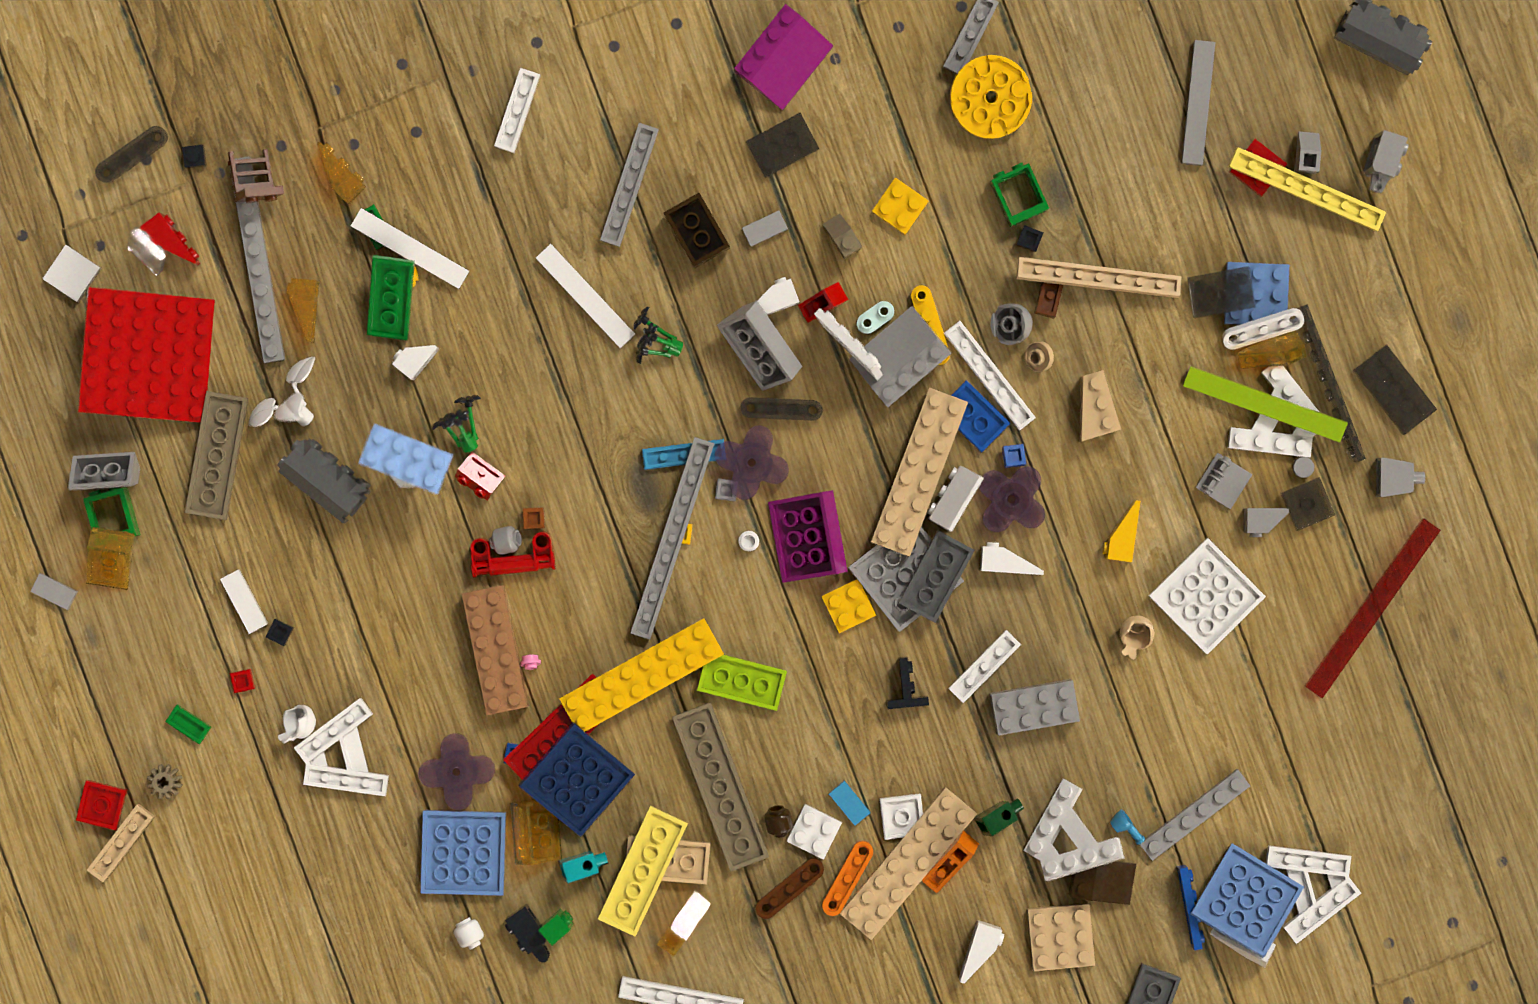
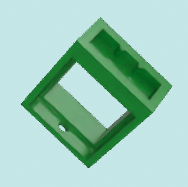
[990,162,1049,227]
[83,487,141,546]

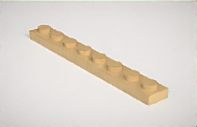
[1016,257,1181,298]

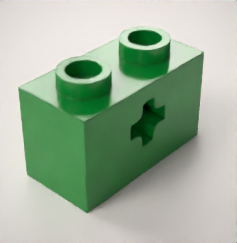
[539,908,574,946]

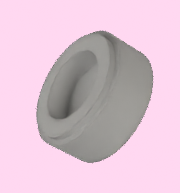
[1292,457,1314,478]

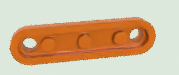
[822,840,873,916]

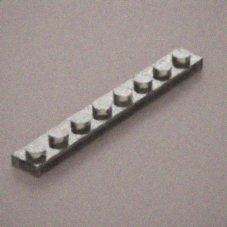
[1295,304,1366,462]

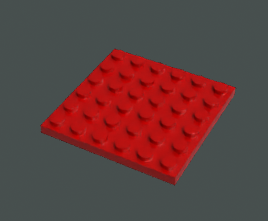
[78,287,215,423]

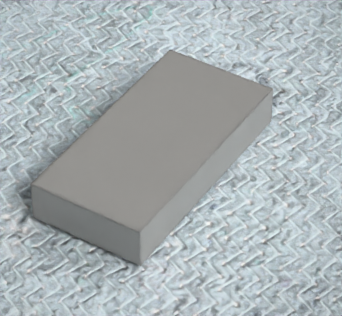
[742,211,788,247]
[30,573,78,610]

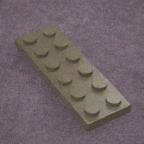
[185,391,249,520]

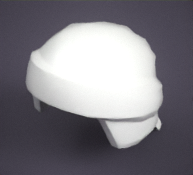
[278,705,316,744]

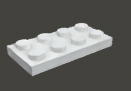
[814,309,883,381]

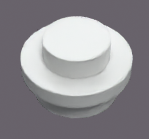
[739,531,759,551]

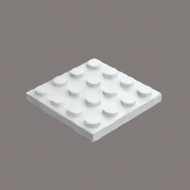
[1148,538,1266,654]

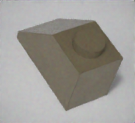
[822,214,862,259]

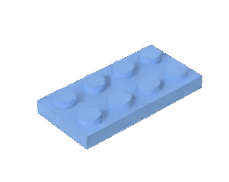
[359,424,453,494]

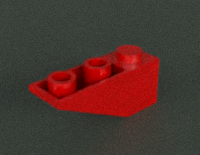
[140,212,201,265]

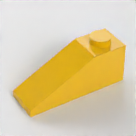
[1102,500,1141,562]

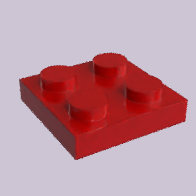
[1229,139,1287,197]
[76,780,128,830]

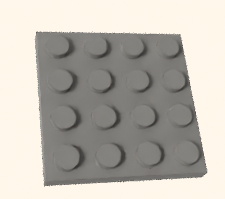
[848,527,964,632]

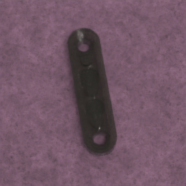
[95,126,168,183]
[740,397,823,421]

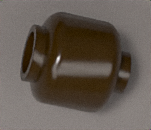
[764,805,793,838]

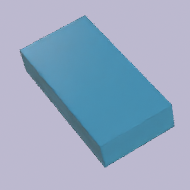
[829,780,871,825]

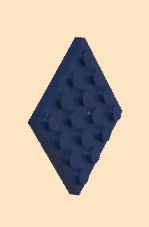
[518,722,635,837]

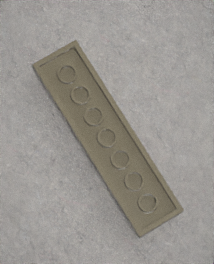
[672,702,769,872]

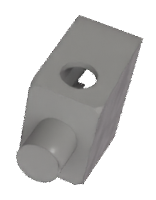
[1376,458,1425,497]

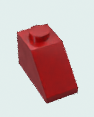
[798,282,849,323]

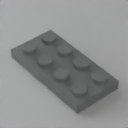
[899,530,975,623]

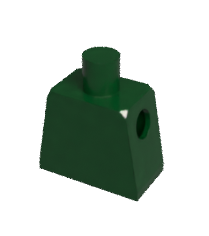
[974,798,1024,837]

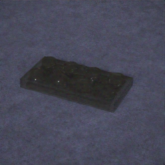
[1353,344,1437,435]

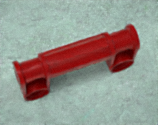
[470,531,556,578]

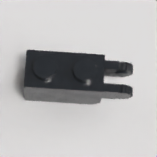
[505,904,550,963]

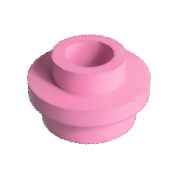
[520,655,541,670]

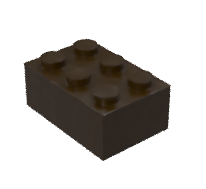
[663,193,730,269]

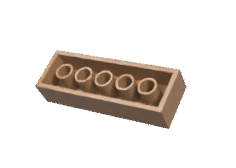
[462,585,529,715]

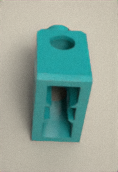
[558,851,608,883]

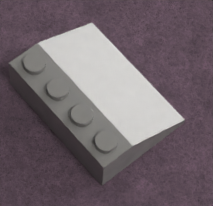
[849,306,952,407]

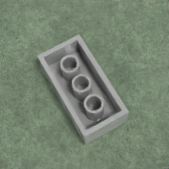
[989,679,1080,736]

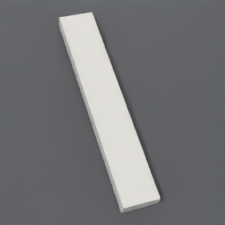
[351,208,469,289]
[536,244,635,348]
[944,321,1036,431]
[618,976,744,1004]

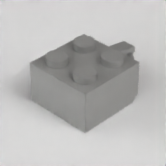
[1363,130,1408,193]

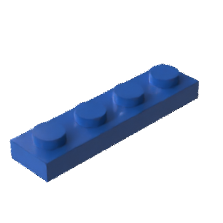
[1177,865,1205,950]

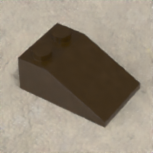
[1069,861,1137,905]

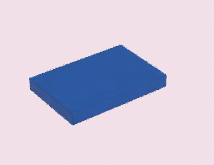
[951,380,1010,453]

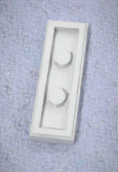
[220,569,268,634]

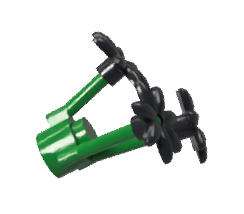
[633,307,683,364]
[432,395,481,453]

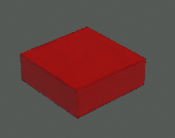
[230,669,255,693]

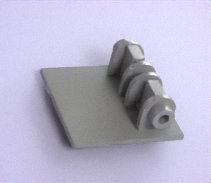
[1195,453,1252,509]

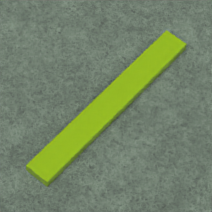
[1183,366,1348,442]

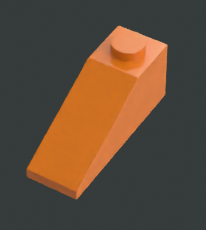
[922,830,979,893]

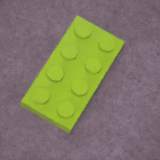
[697,655,787,711]

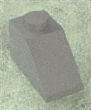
[1244,508,1289,537]

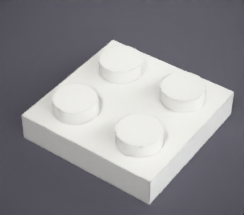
[787,804,842,860]

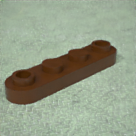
[756,858,824,919]

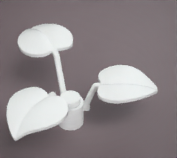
[248,357,315,427]

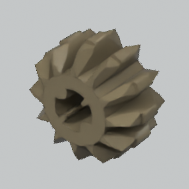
[147,764,183,799]

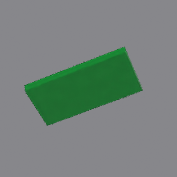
[367,255,415,341]

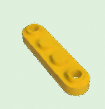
[911,285,950,365]

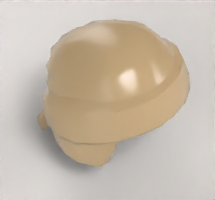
[1120,616,1155,659]

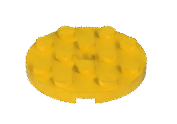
[950,55,1032,139]

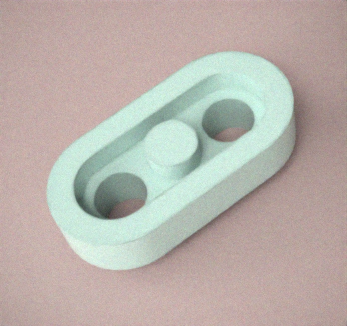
[857,301,894,334]

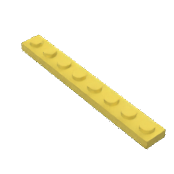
[1228,147,1386,231]

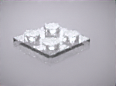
[127,227,166,276]

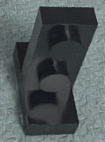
[886,656,929,709]

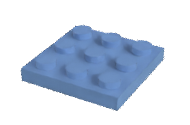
[1224,262,1289,325]

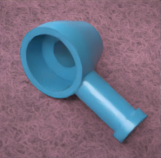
[1110,809,1145,845]

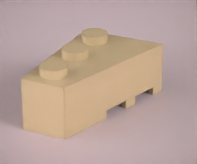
[1079,370,1121,442]

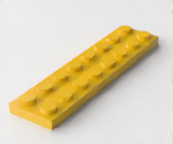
[559,618,724,732]

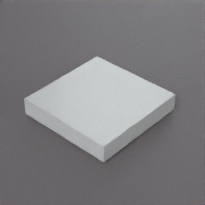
[43,245,101,302]
[880,794,923,840]

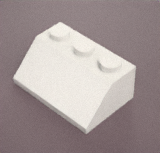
[927,466,983,532]

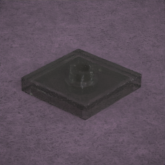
[1280,477,1335,531]

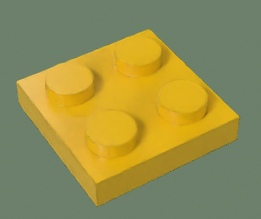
[872,177,929,235]
[821,579,876,633]

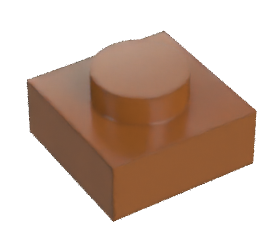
[523,507,545,529]

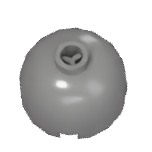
[990,303,1033,345]

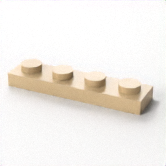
[87,804,155,882]

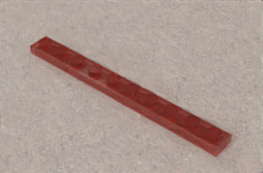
[1305,518,1441,699]

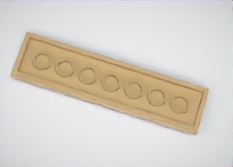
[871,388,968,557]
[840,787,977,940]

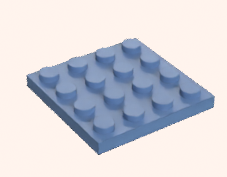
[421,810,506,896]
[1191,843,1304,958]

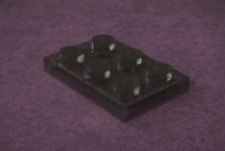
[746,113,819,178]
[1187,266,1256,319]

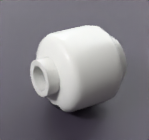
[453,917,484,950]

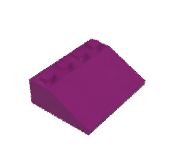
[734,4,834,111]
[768,490,848,583]

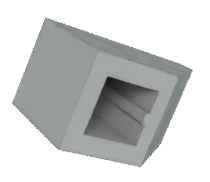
[1294,131,1321,175]

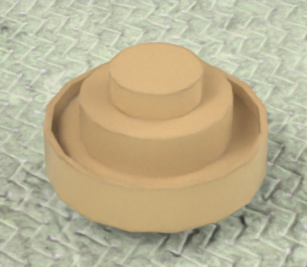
[1025,341,1054,372]

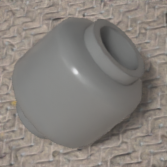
[489,526,522,555]

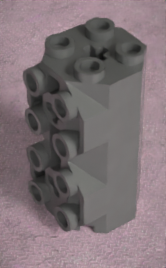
[1334,0,1432,75]
[277,438,371,523]

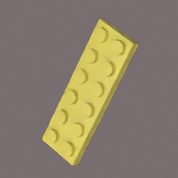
[598,805,688,937]

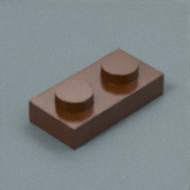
[1034,282,1063,319]

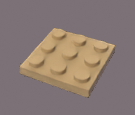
[1027,903,1095,971]

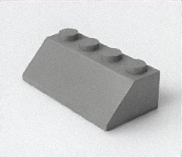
[717,301,802,391]

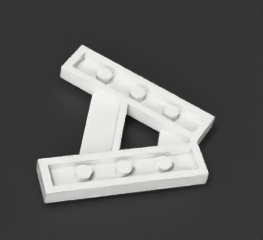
[1227,360,1319,458]
[294,698,389,796]
[1024,779,1124,881]
[1266,845,1361,944]

